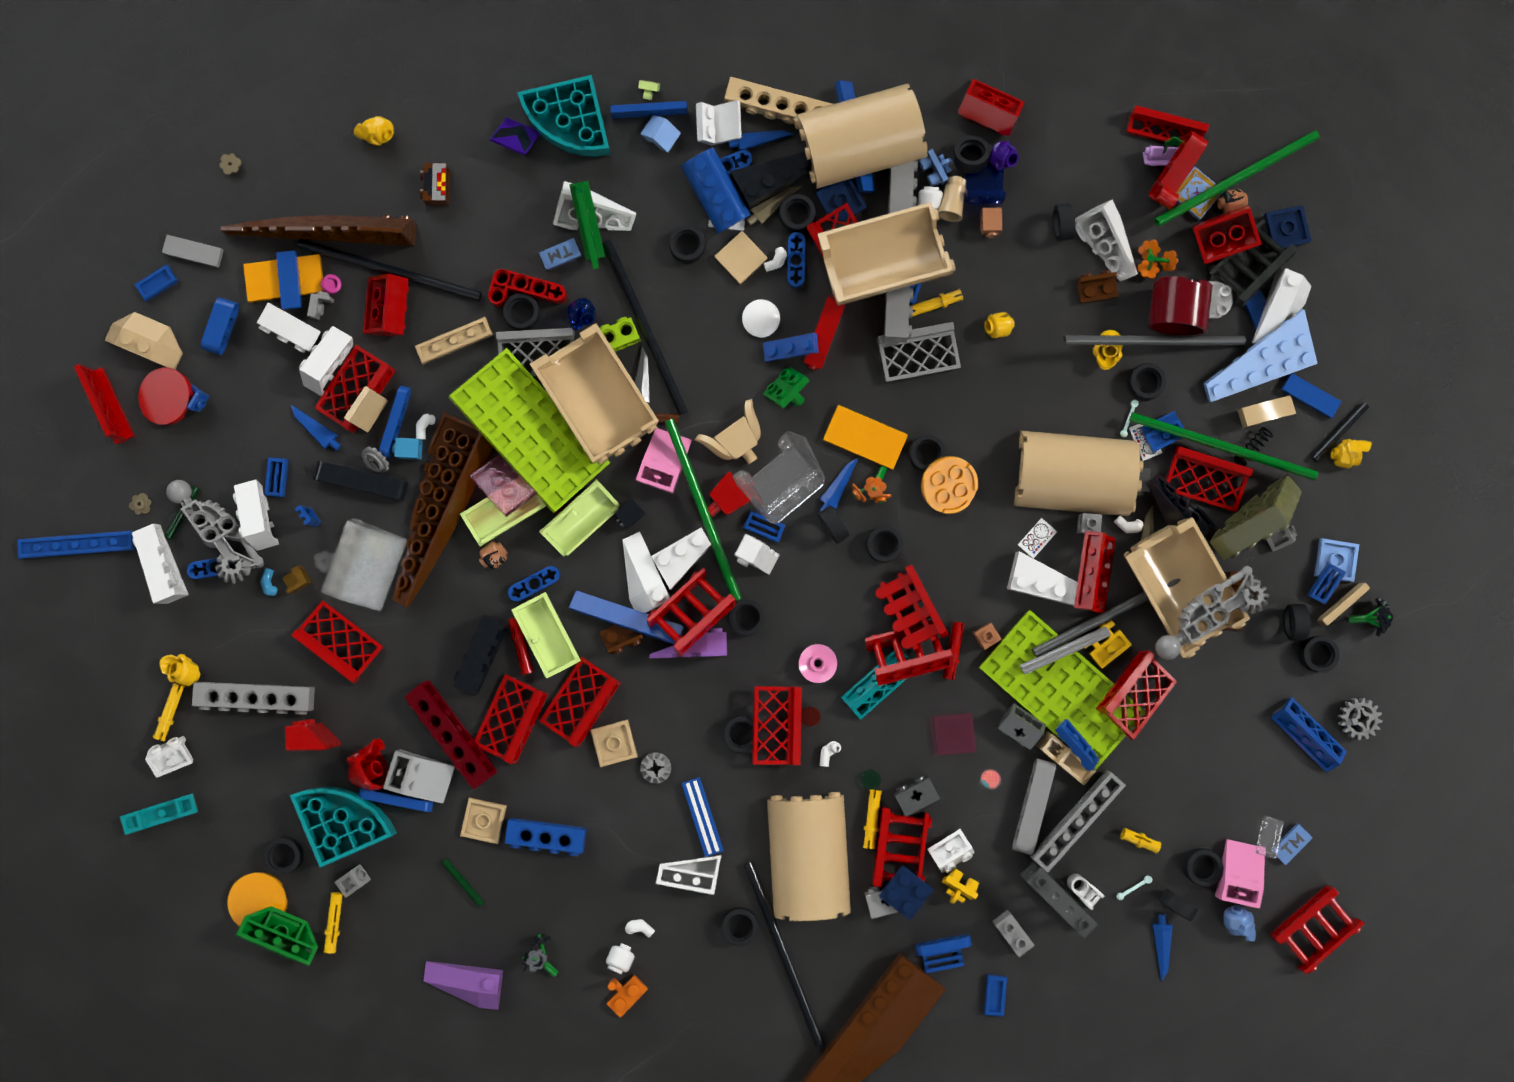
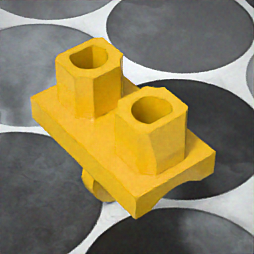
[941,869,979,904]

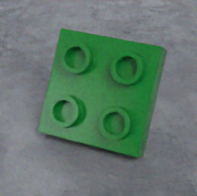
[763,366,810,409]

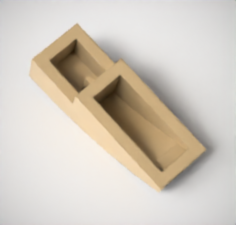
[1237,395,1296,428]
[1035,731,1096,785]

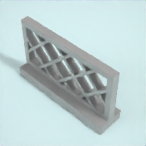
[877,322,961,382]
[496,328,575,376]

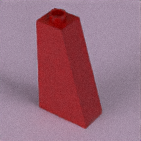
[804,295,846,370]

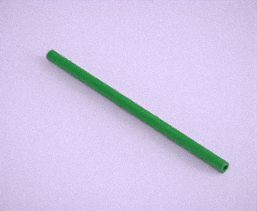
[1154,130,1320,227]
[1129,412,1318,481]
[665,418,742,601]

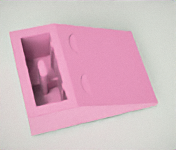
[636,428,692,494]
[1215,839,1265,908]

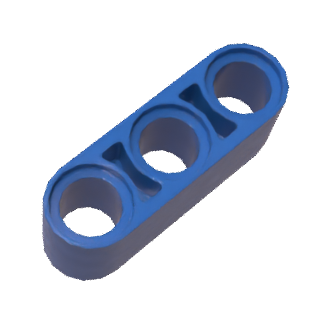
[201,297,239,355]

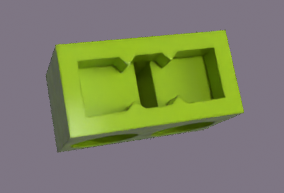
[599,317,641,352]

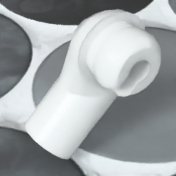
[416,413,435,440]

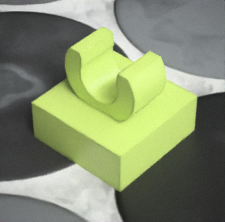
[638,80,660,100]

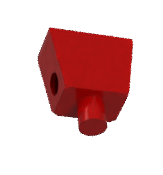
[707,471,753,517]

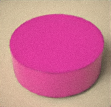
[321,274,341,295]

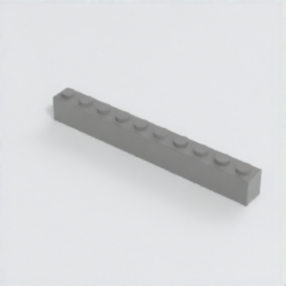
[884,160,918,343]

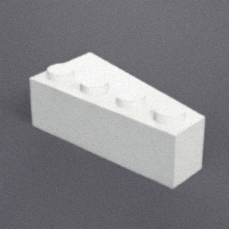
[1007,551,1078,606]

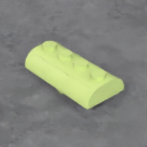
[460,477,546,547]
[539,479,620,557]
[512,592,581,679]

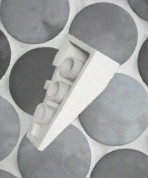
[553,181,636,231]
[1075,200,1138,281]
[1252,268,1311,344]
[623,532,671,613]

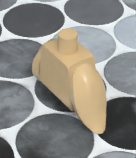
[695,399,761,465]

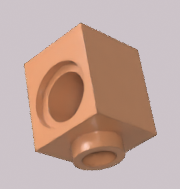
[980,208,1002,238]
[972,623,1001,650]

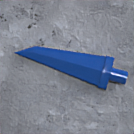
[728,130,794,151]
[291,405,341,451]
[820,458,858,511]
[1153,914,1173,982]

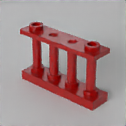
[647,568,736,657]
[865,620,953,686]
[872,806,932,887]
[1269,885,1365,975]

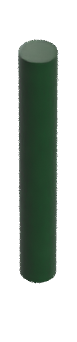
[165,485,200,539]
[441,858,484,907]

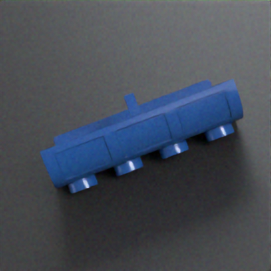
[681,148,751,234]

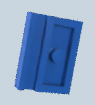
[1140,411,1184,453]

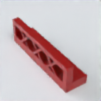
[1126,105,1209,143]

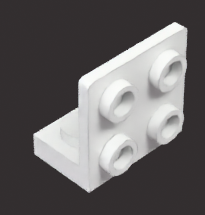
[696,100,741,146]

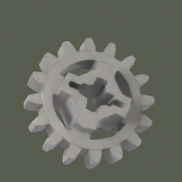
[1338,698,1383,740]

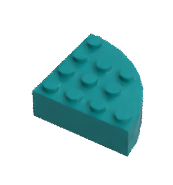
[517,75,611,157]
[290,787,397,867]

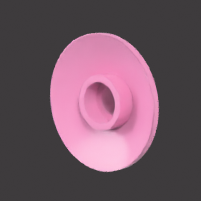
[799,644,837,683]

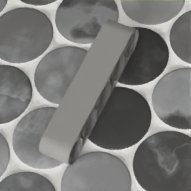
[1012,758,1056,855]

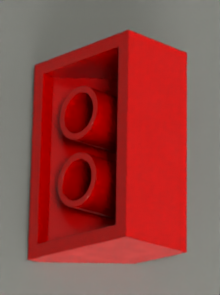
[957,79,1024,136]
[1192,206,1262,264]
[363,274,409,336]
[286,719,341,750]

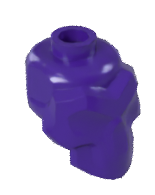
[989,141,1019,171]

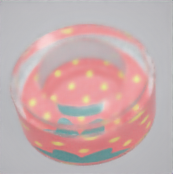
[981,769,1001,789]

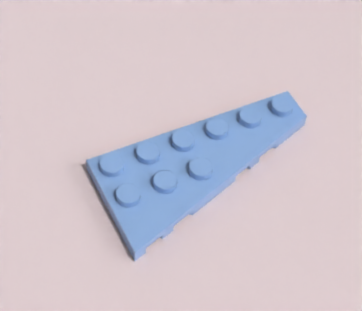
[1203,309,1318,402]

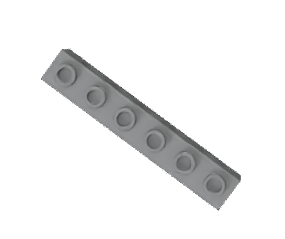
[192,682,315,715]
[1030,770,1126,873]

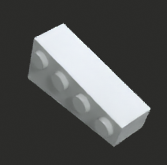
[132,524,189,604]

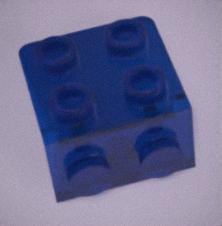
[964,165,1006,206]

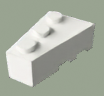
[299,326,354,396]
[233,480,279,551]
[656,855,721,895]

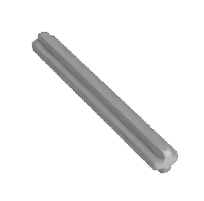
[1020,627,1110,674]

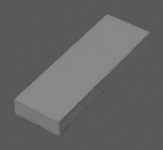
[162,235,224,268]

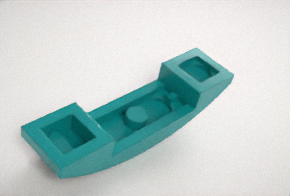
[120,793,198,835]

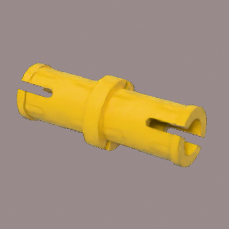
[1120,827,1161,854]

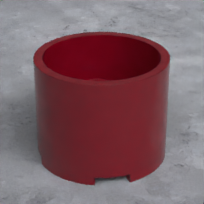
[1148,276,1213,336]

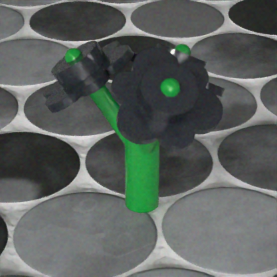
[1349,597,1393,637]
[522,934,558,977]

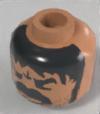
[1217,189,1248,214]
[478,541,508,570]

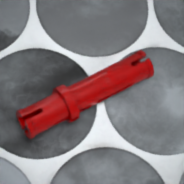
[507,617,534,675]
[942,621,965,680]

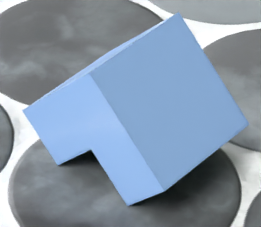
[640,115,681,152]

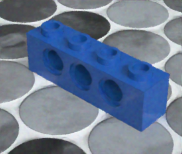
[505,818,587,856]

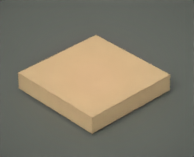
[714,231,768,285]
[344,386,389,432]
[591,720,638,767]
[460,797,507,844]

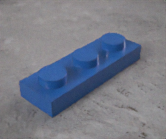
[763,333,819,362]

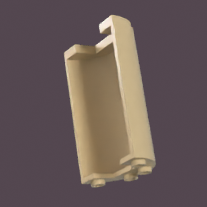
[793,84,927,188]
[818,202,955,306]
[530,323,659,465]
[1014,431,1143,516]
[1124,518,1250,659]
[767,792,851,921]

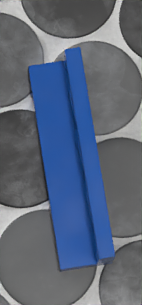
[1271,697,1347,773]

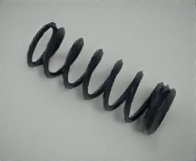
[1234,427,1273,466]

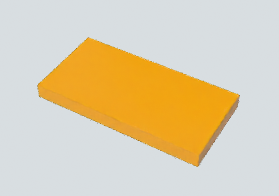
[243,254,324,303]
[823,405,908,470]

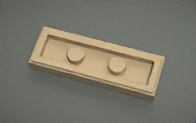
[1316,583,1370,626]

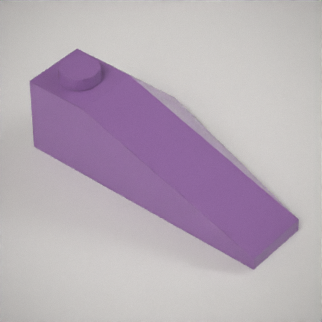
[650,628,727,658]
[424,961,503,1010]

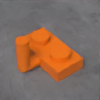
[607,974,648,1018]

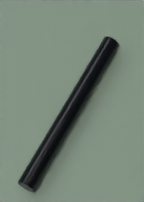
[1311,402,1369,462]

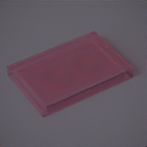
[470,454,537,517]

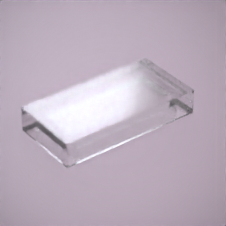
[1256,815,1284,859]

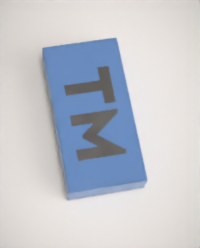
[539,238,582,271]
[1270,823,1313,865]

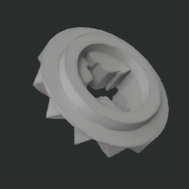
[362,446,389,474]
[640,753,671,784]

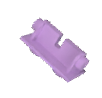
[1143,145,1178,166]

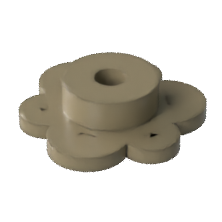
[219,153,242,175]
[129,493,152,515]

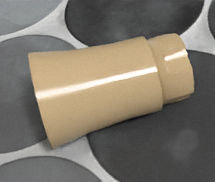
[937,176,966,222]

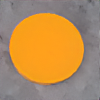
[921,456,978,514]
[227,872,288,926]

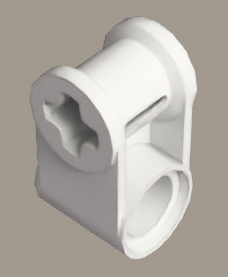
[1067,874,1105,910]

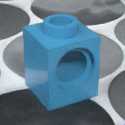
[392,438,423,460]

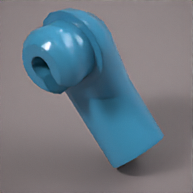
[260,568,278,596]

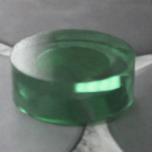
[861,770,881,790]

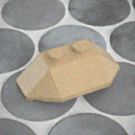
[105,312,183,370]

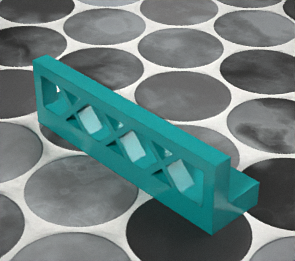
[841,651,910,720]

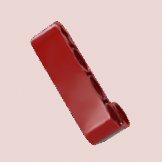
[1149,131,1208,209]
[488,269,568,308]

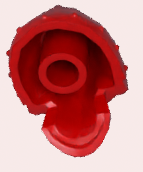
[347,738,389,790]

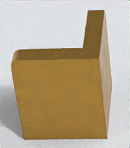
[283,566,312,594]

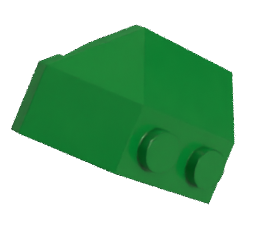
[236,906,318,966]

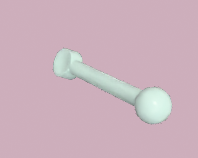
[1120,400,1139,437]
[1116,875,1152,900]

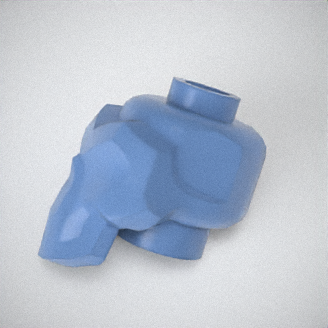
[1223,905,1256,941]

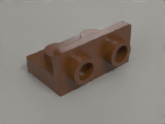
[1076,270,1119,304]
[600,625,645,655]

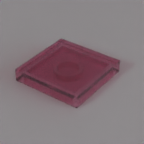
[933,713,976,755]

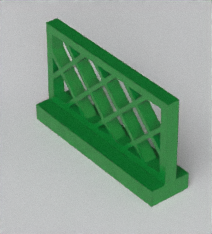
[569,181,605,269]

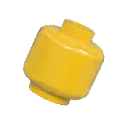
[984,312,1014,338]

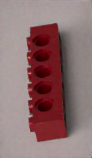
[404,680,498,789]

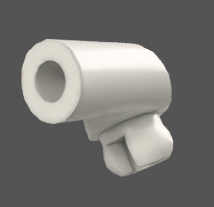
[763,247,787,272]
[1114,515,1144,533]
[819,741,841,767]
[625,919,655,938]

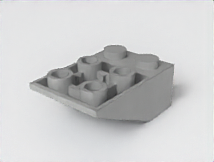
[383,749,455,804]

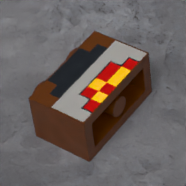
[420,163,450,206]

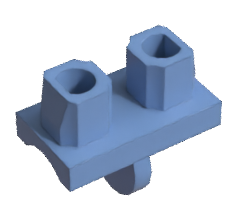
[919,149,953,187]

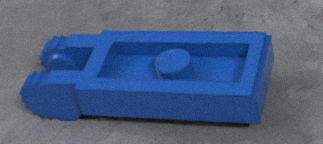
[1055,719,1099,771]

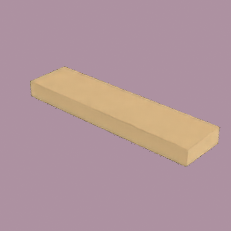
[415,317,493,364]

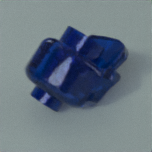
[567,298,597,330]

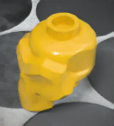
[353,116,394,146]
[1093,330,1123,370]
[1331,439,1372,469]
[159,654,200,686]

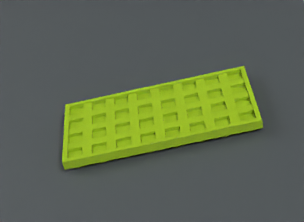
[448,348,610,513]
[978,610,1146,770]

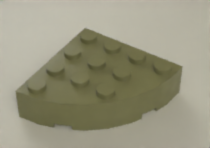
[1210,474,1302,560]

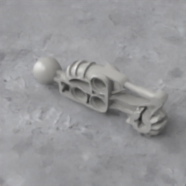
[166,480,264,584]
[1156,566,1269,660]

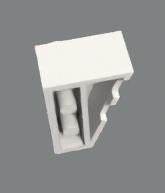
[257,303,321,353]
[651,528,711,590]
[735,534,779,575]

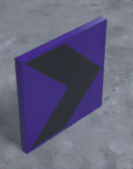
[490,117,540,156]

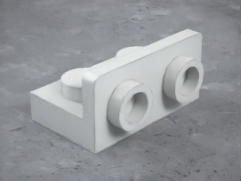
[145,736,194,778]
[928,829,975,873]

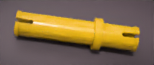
[909,288,963,319]
[153,682,185,741]
[863,789,882,849]
[323,892,343,953]

